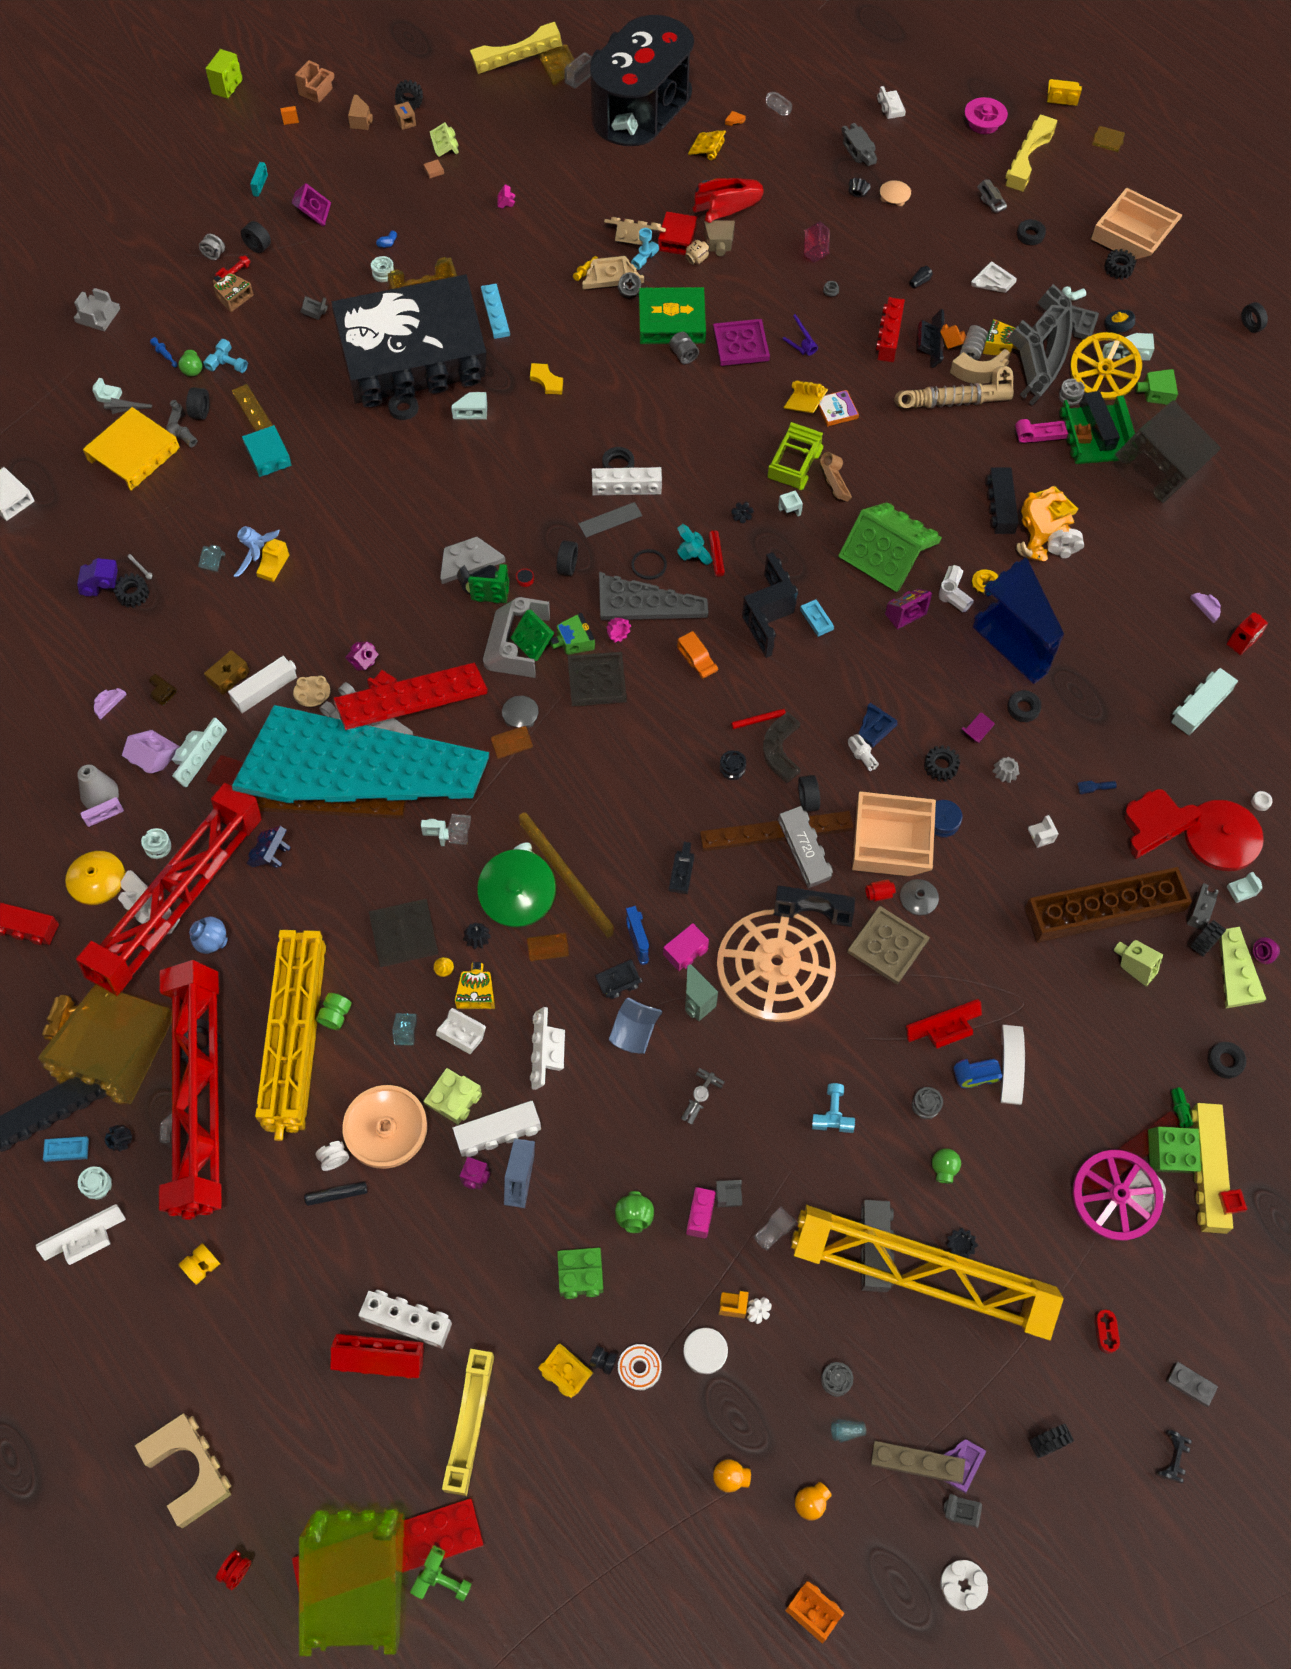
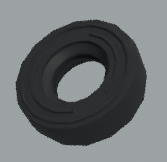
[1017,219,1046,245]
[1241,302,1268,333]
[388,395,419,420]
[1008,690,1041,722]
[1208,1042,1246,1079]

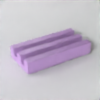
[80,797,124,827]

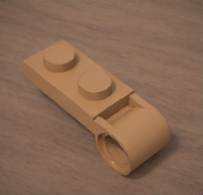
[820,452,852,502]

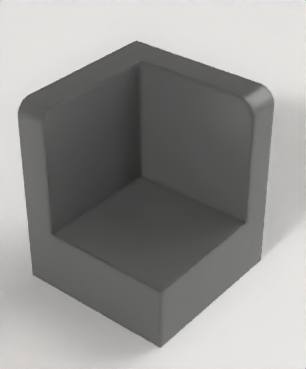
[715,1180,742,1208]

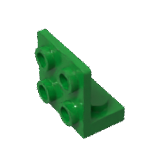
[468,564,510,603]

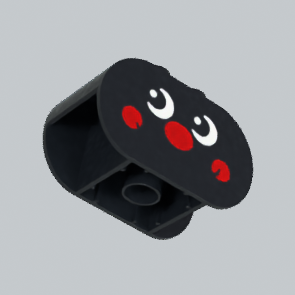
[590,15,694,146]

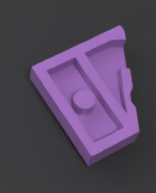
[944,1439,986,1494]

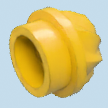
[434,957,454,977]

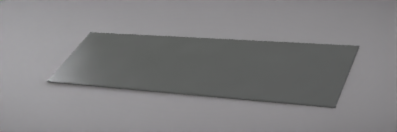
[578,502,643,537]

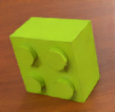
[205,49,242,99]

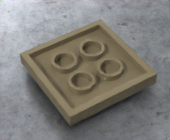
[847,906,930,985]

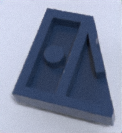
[859,703,897,748]

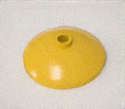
[65,851,125,905]

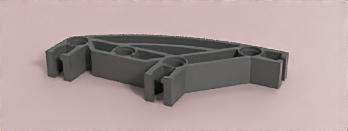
[1007,284,1073,405]

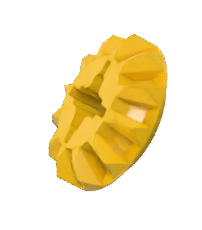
[972,570,1001,595]

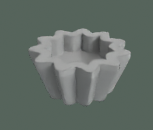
[993,757,1020,783]

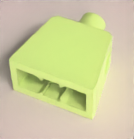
[1114,940,1163,986]

